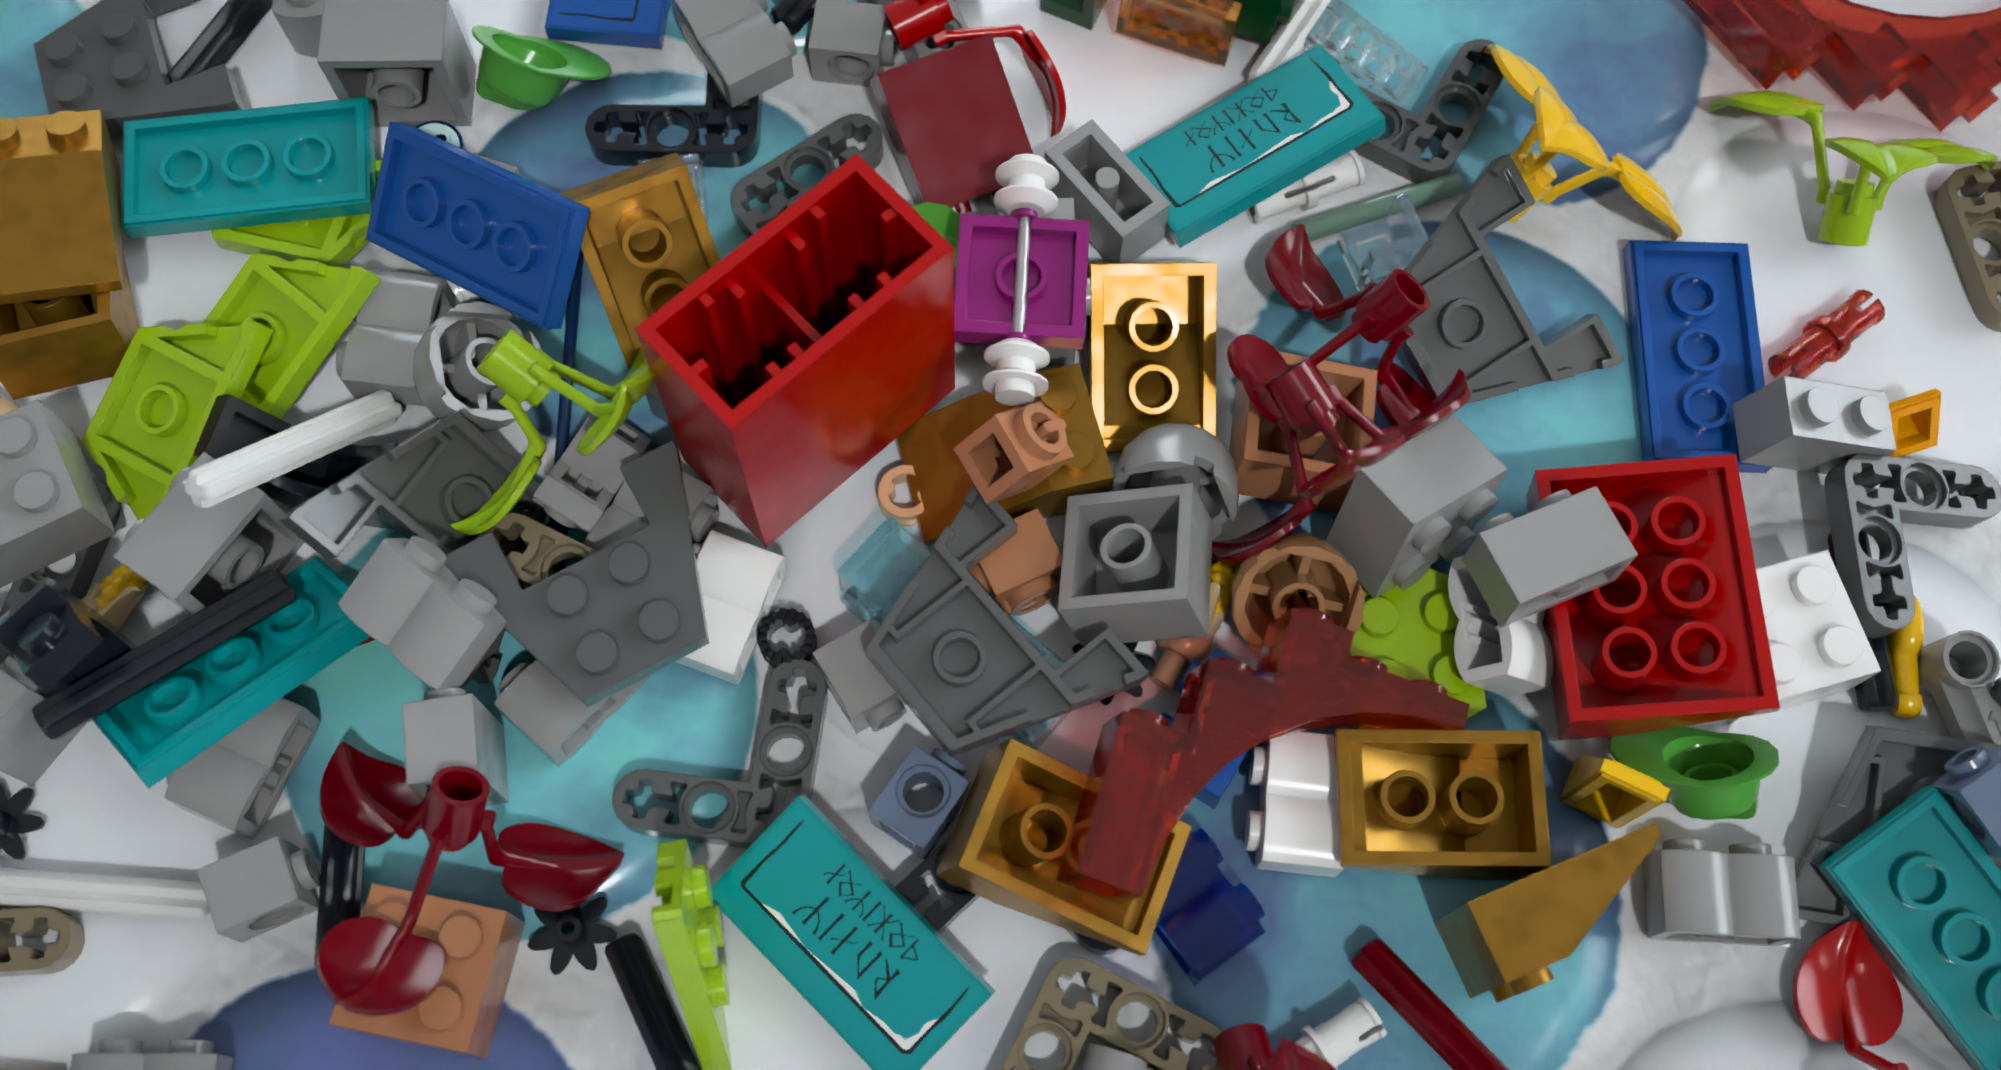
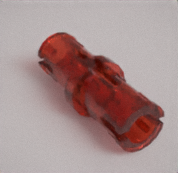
[1768,289,1885,379]

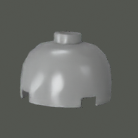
[413,301,541,432]
[1110,424,1239,540]

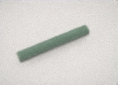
[1291,171,1464,242]

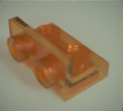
[1115,0,1242,67]

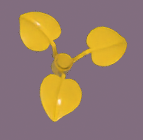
[1484,44,1683,241]

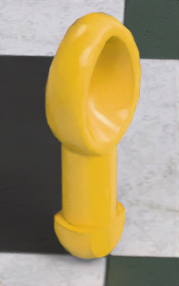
[1887,596,1924,719]

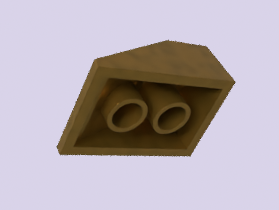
[0,109,123,305]
[560,152,720,370]
[0,249,139,400]
[1087,262,1217,452]
[896,363,1114,546]
[1334,729,1552,880]
[935,738,1192,956]
[1434,823,1662,1003]

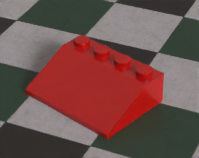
[1526,454,1780,740]

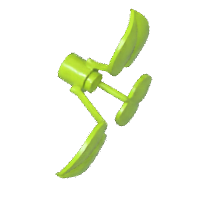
[1709,90,1998,247]
[450,328,655,535]

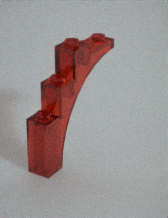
[1683,0,2001,132]
[1056,608,1470,905]

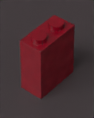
[869,33,1033,214]

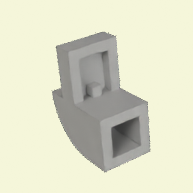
[532,413,651,535]

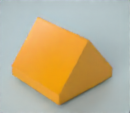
[1886,388,1942,457]

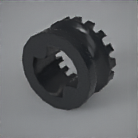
[757,608,817,669]

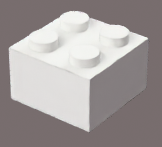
[1727,550,1881,724]

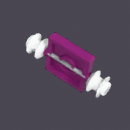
[954,154,1090,406]

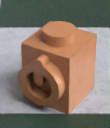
[953,401,1075,505]
[969,508,1062,616]

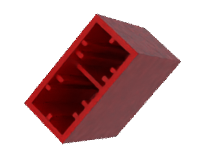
[634,153,955,547]

